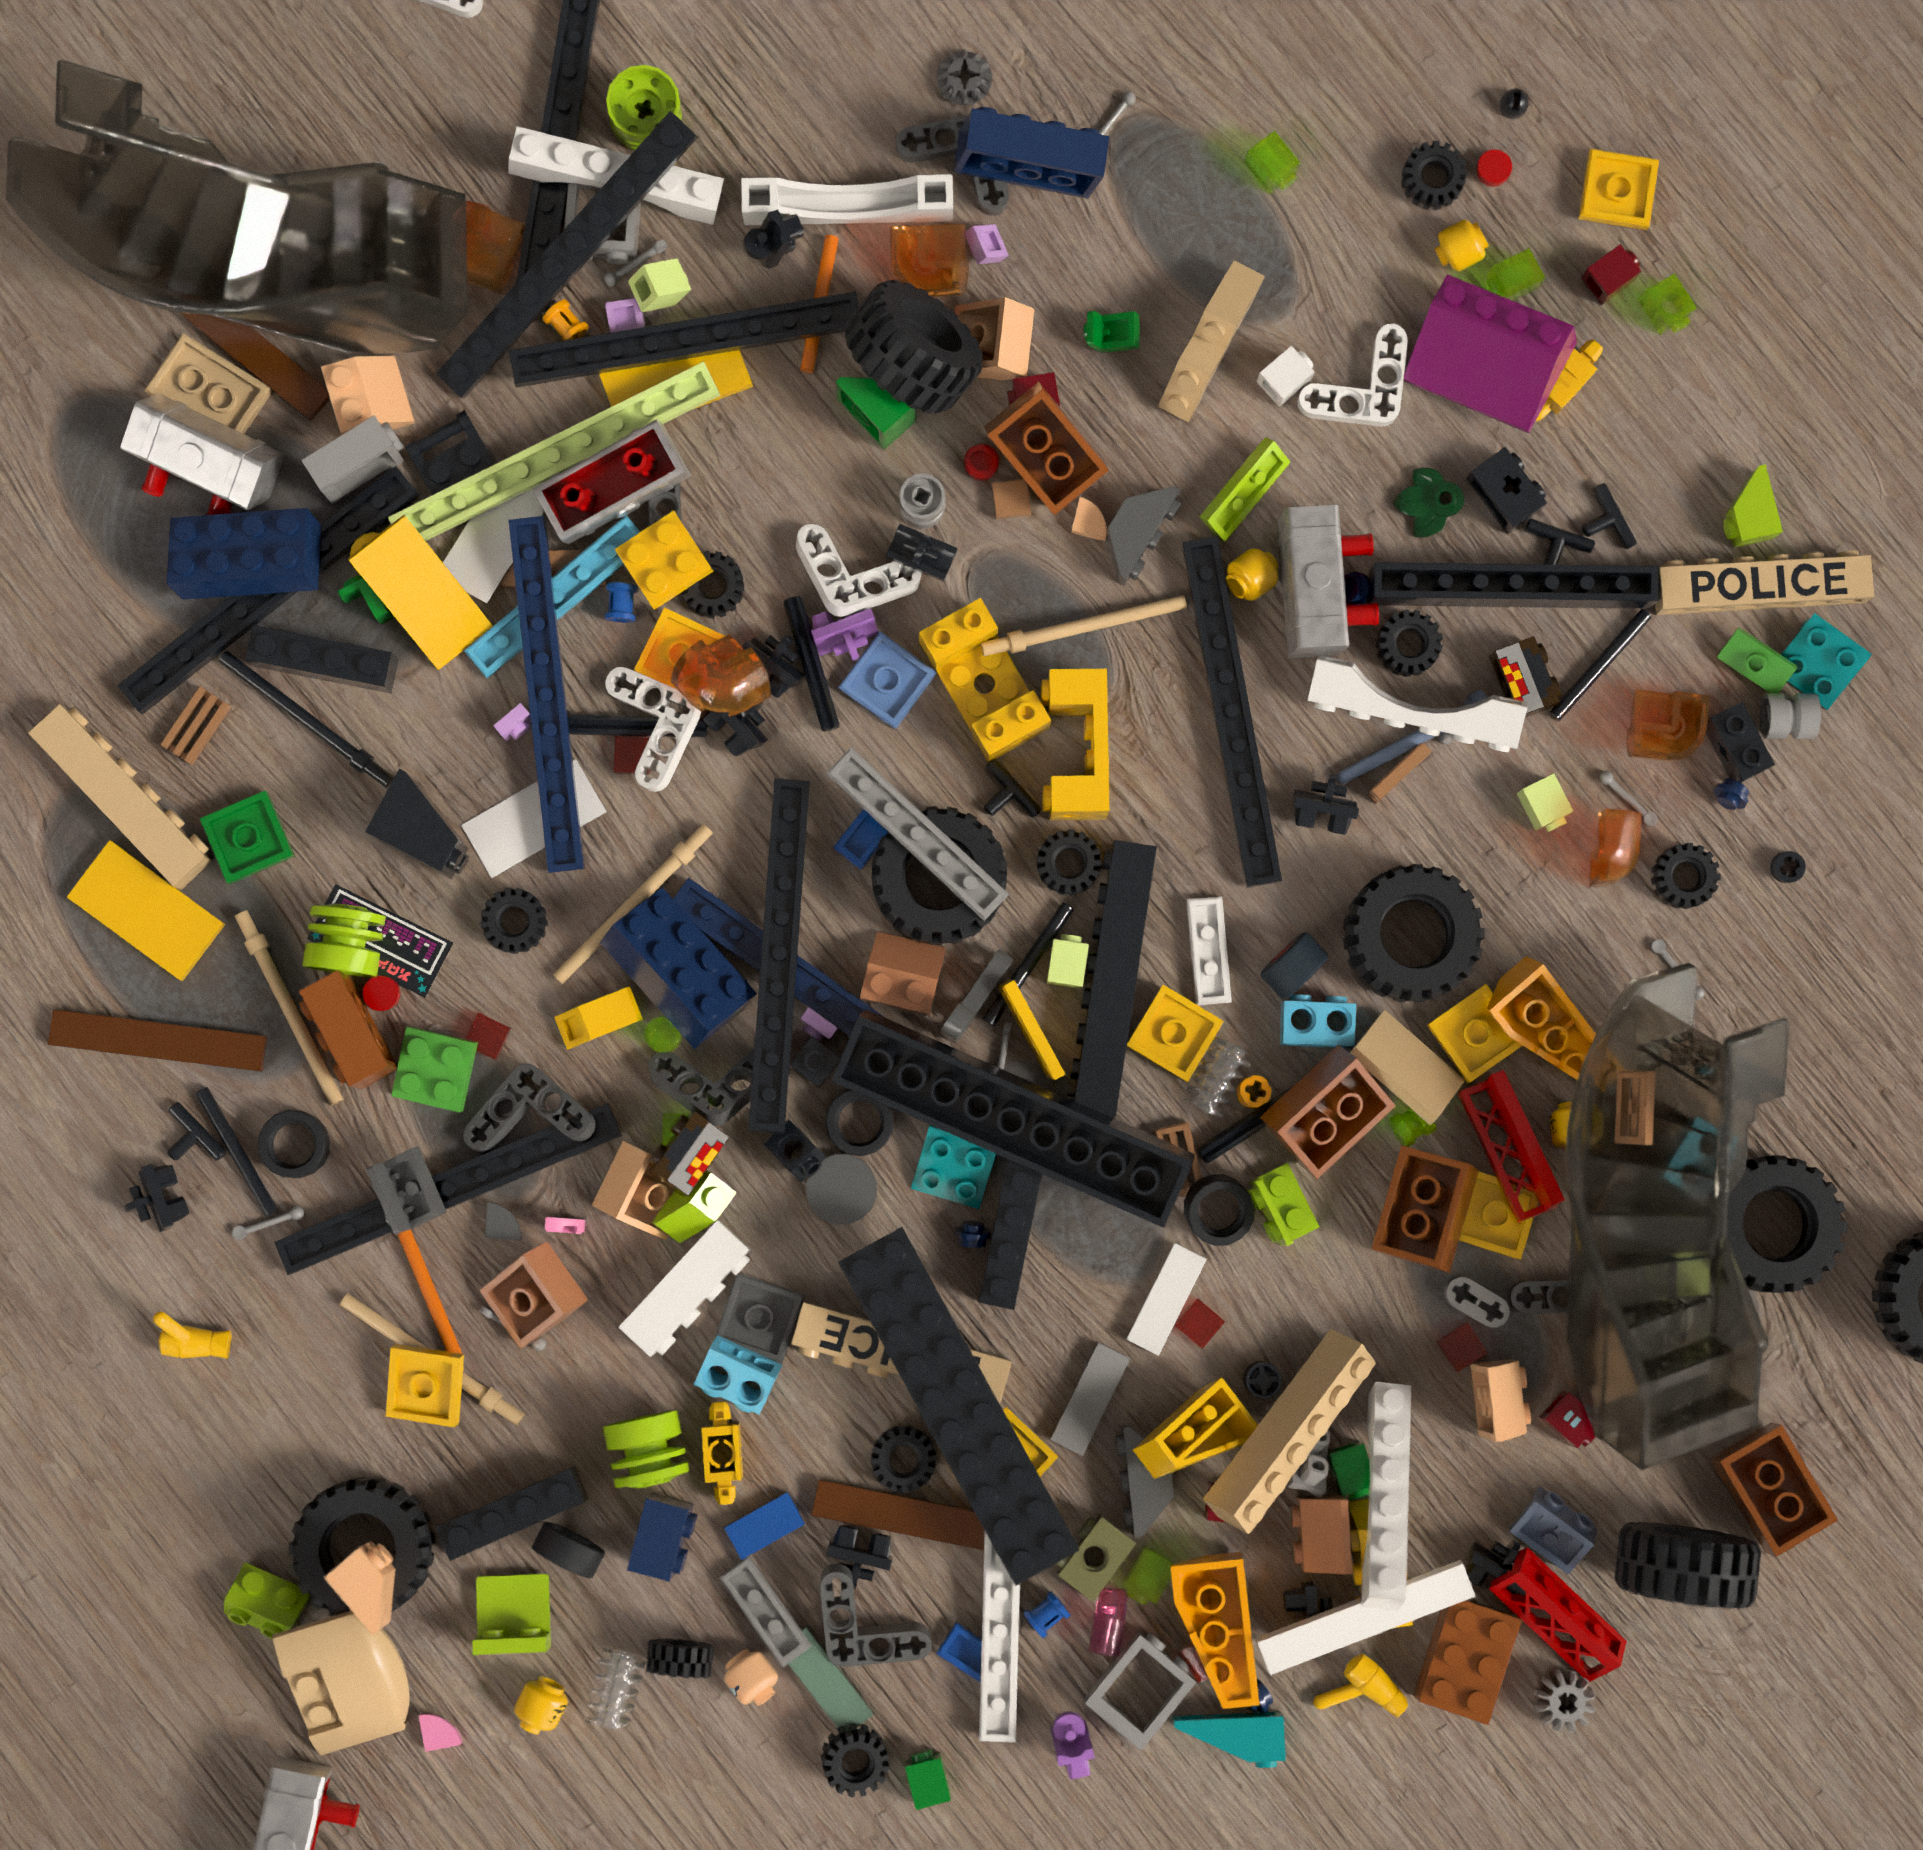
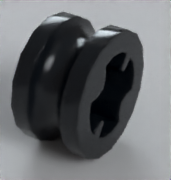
[1770,851,1806,883]

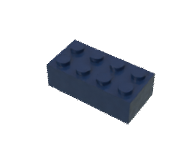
[953,107,1109,199]
[166,508,321,600]
[600,888,757,1049]

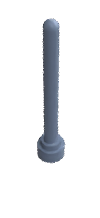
[1336,689,1487,784]

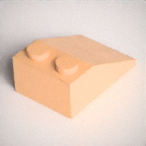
[1470,1359,1531,1442]

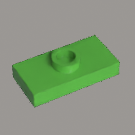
[1717,626,1797,693]

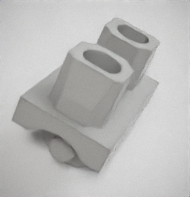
[1288,1431,1330,1498]

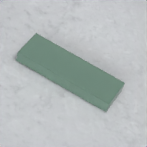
[788,1626,873,1731]

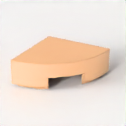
[1071,497,1107,541]

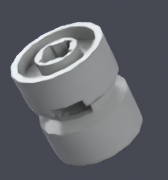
[899,473,945,529]
[1760,693,1821,740]

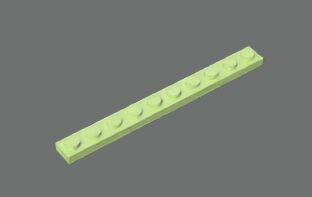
[388,362,721,541]

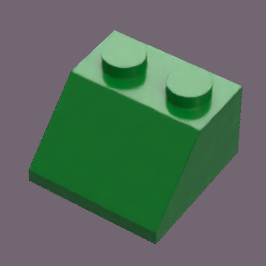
[835,377,915,450]

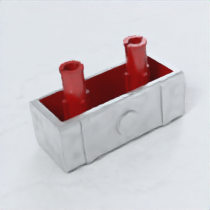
[120,393,285,515]
[533,419,691,544]
[1277,505,1379,658]
[253,1757,360,1850]

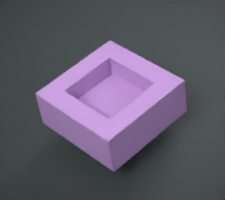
[964,224,1009,264]
[605,298,645,333]
[493,703,531,741]
[800,1007,838,1042]

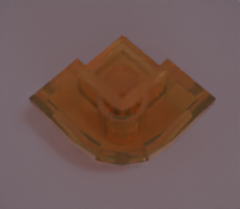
[446,201,525,295]
[890,224,969,297]
[671,634,771,717]
[1626,689,1710,762]
[1589,809,1641,888]

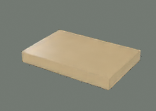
[144,333,273,434]
[1350,1009,1465,1125]

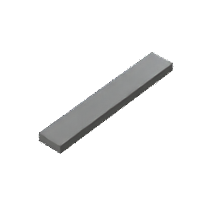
[826,747,1009,921]

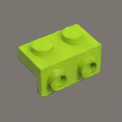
[223,1562,310,1640]

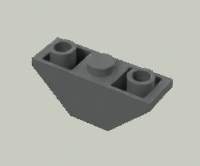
[1106,486,1181,586]
[1116,1425,1174,1537]

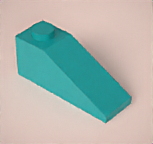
[1172,1711,1286,1768]

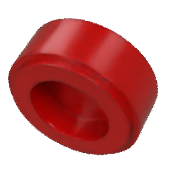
[1476,149,1512,187]
[964,444,999,481]
[363,976,401,1011]

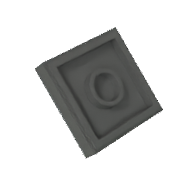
[714,1273,805,1364]

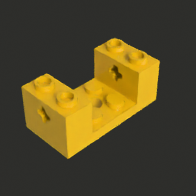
[919,598,1051,763]
[1041,669,1109,821]

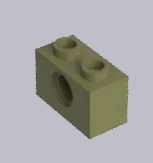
[1056,1514,1137,1602]

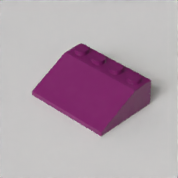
[1403,274,1577,433]

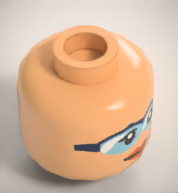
[724,1649,778,1706]

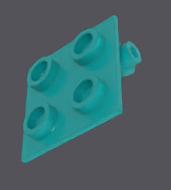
[1781,613,1872,710]
[911,1125,996,1209]

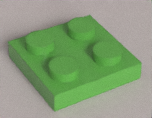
[391,1026,478,1113]

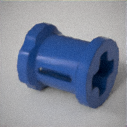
[604,582,638,623]
[1023,1591,1071,1639]

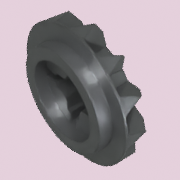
[937,49,992,105]

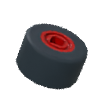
[1260,932,1329,999]

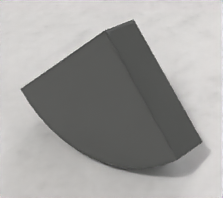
[485,1202,522,1240]

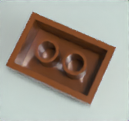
[984,381,1109,515]
[299,970,398,1090]
[1260,1045,1395,1179]
[1372,1145,1479,1273]
[1710,1422,1838,1557]
[1413,1599,1522,1726]

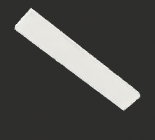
[979,1532,1020,1742]
[1256,1560,1475,1675]

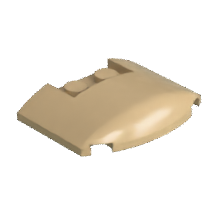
[272,1610,410,1756]

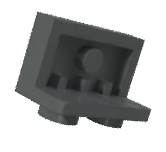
[367,1147,447,1234]

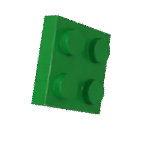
[200,790,296,885]

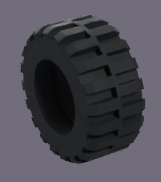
[845,280,983,413]
[871,806,1007,946]
[1343,864,1485,1003]
[1699,1155,1847,1293]
[1872,1232,1923,1364]
[289,1477,435,1616]
[1615,1522,1761,1609]

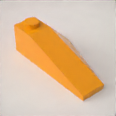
[1487,956,1622,1092]
[1170,1552,1259,1709]

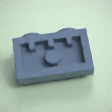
[1510,1487,1597,1574]

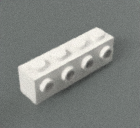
[619,1220,751,1357]

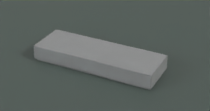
[1050,1342,1130,1456]
[720,1556,812,1668]

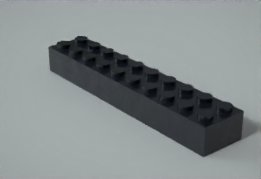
[832,1009,1195,1228]
[838,1227,1079,1586]

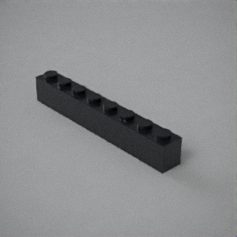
[1369,562,1659,609]
[1067,840,1157,1119]

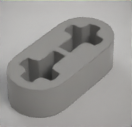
[1444,1277,1510,1328]

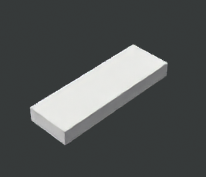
[1186,896,1232,1006]
[1126,1243,1207,1356]

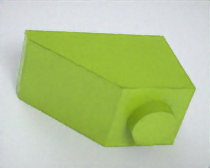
[1723,464,1783,548]
[652,1170,736,1243]

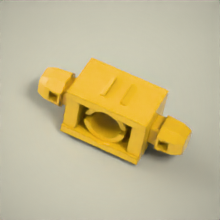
[1535,339,1603,422]
[701,1401,743,1505]

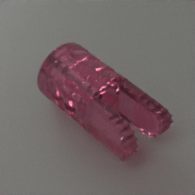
[1088,1588,1128,1657]

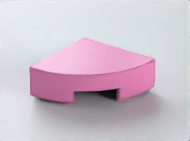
[544,1217,585,1234]
[419,1713,463,1752]

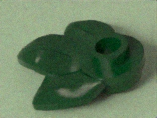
[1393,468,1464,538]

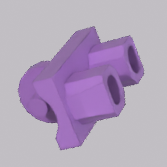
[811,608,879,661]
[1050,1712,1095,1779]

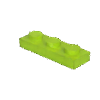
[1199,437,1290,542]

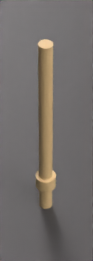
[980,595,1187,656]
[553,823,713,984]
[234,910,344,1106]
[340,1293,525,1426]

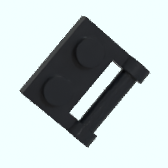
[403,410,495,495]

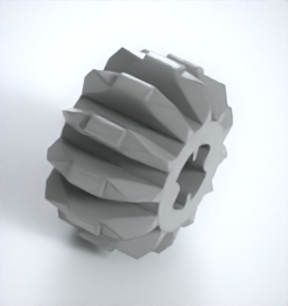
[1533,1669,1596,1733]

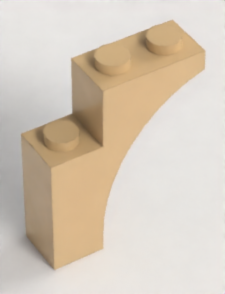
[1158,260,1265,423]

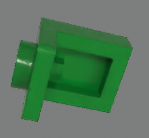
[1083,310,1140,353]
[337,575,394,625]

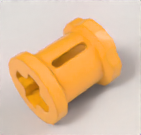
[542,299,589,341]
[1236,1075,1272,1109]

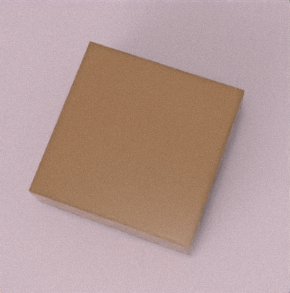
[992,479,1031,520]

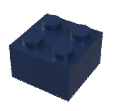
[627,1493,698,1582]

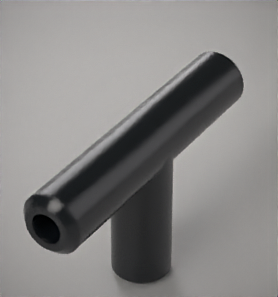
[1582,483,1637,549]
[1525,518,1595,565]
[984,759,1041,818]
[167,1102,226,1161]

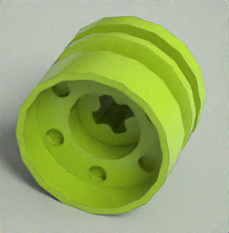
[606,65,682,151]
[302,903,386,977]
[602,1410,690,1489]

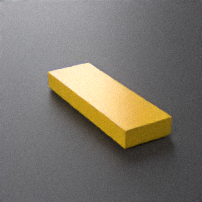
[998,979,1065,1080]

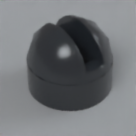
[1499,88,1529,119]

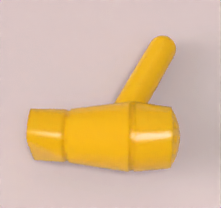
[153,1311,232,1359]
[1313,1653,1408,1718]

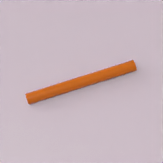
[800,235,839,373]
[397,1230,463,1354]

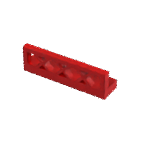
[1458,1070,1565,1223]
[1489,1547,1627,1683]

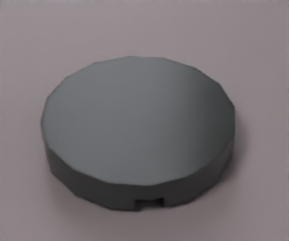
[806,1154,877,1225]

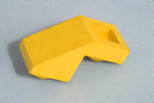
[554,986,643,1050]

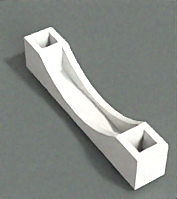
[508,126,724,225]
[741,174,953,225]
[1307,655,1528,752]
[1361,1382,1411,1611]

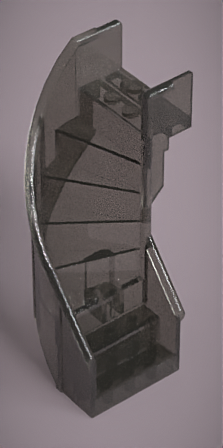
[5,60,468,354]
[1566,963,1789,1471]

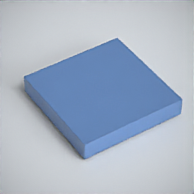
[838,631,937,730]

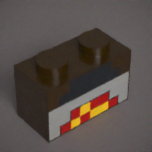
[1489,636,1561,718]
[648,1111,730,1196]

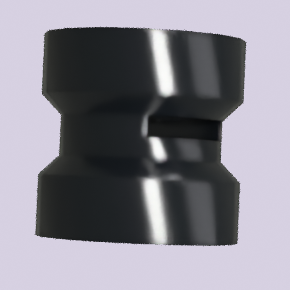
[1243,1361,1282,1399]

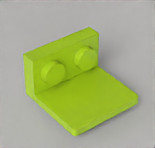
[1248,1163,1320,1246]
[472,1573,551,1655]

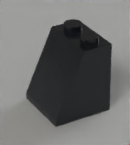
[365,769,469,879]

